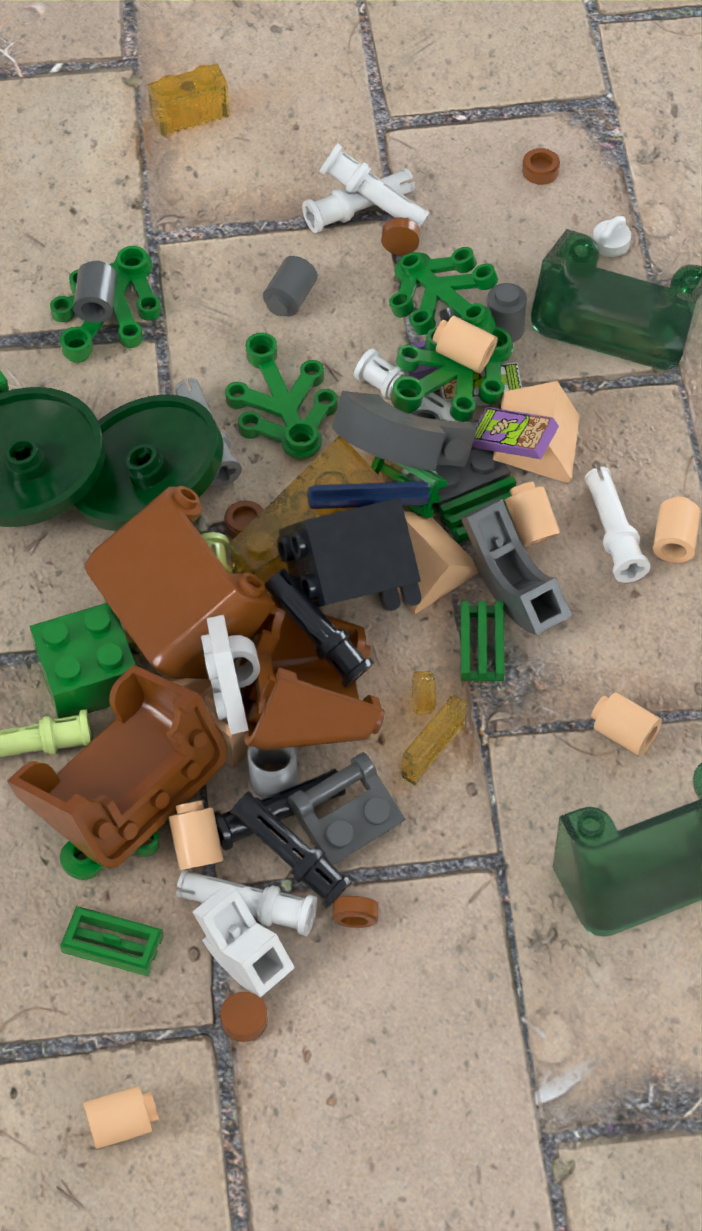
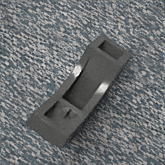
[332,391,477,471]
[461,499,572,635]

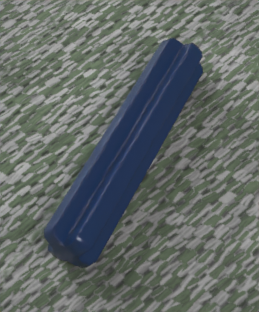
[307,481,430,509]

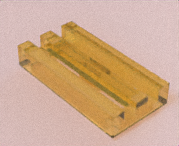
[402,694,467,786]

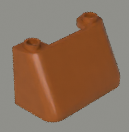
[85,486,275,679]
[239,596,385,750]
[7,665,227,868]

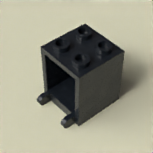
[277,498,421,611]

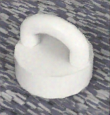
[592,215,631,257]

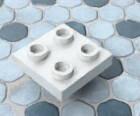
[201,615,260,734]

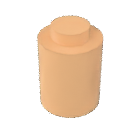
[433,316,498,373]
[505,481,561,547]
[653,496,701,563]
[591,692,662,757]
[168,800,224,870]
[83,1085,159,1149]

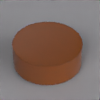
[522,148,560,185]
[381,217,420,255]
[224,500,266,542]
[332,896,379,928]
[220,992,268,1042]

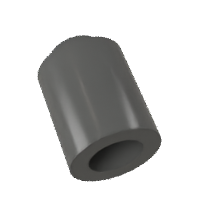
[263,256,318,317]
[73,261,117,323]
[487,283,527,343]

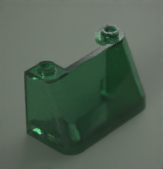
[531,229,702,370]
[552,763,702,937]

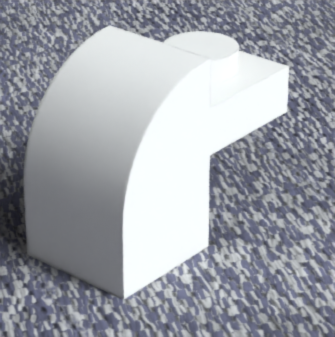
[193,883,295,997]

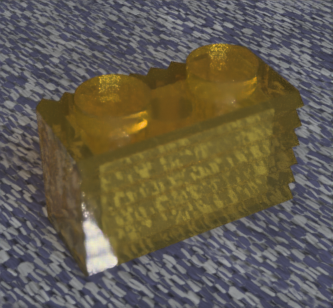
[147,63,230,136]

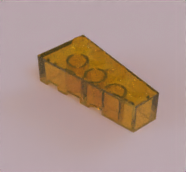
[230,436,385,592]

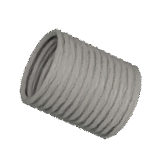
[248,746,298,799]

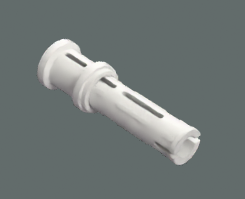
[319,143,429,226]
[302,168,415,233]
[354,348,461,422]
[585,467,651,583]
[176,869,317,937]

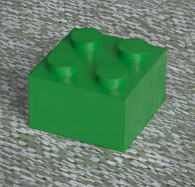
[29,603,136,718]

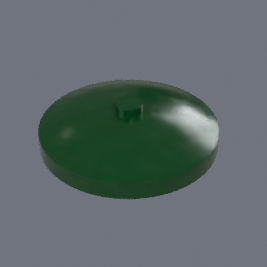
[0,387,105,527]
[74,394,224,531]

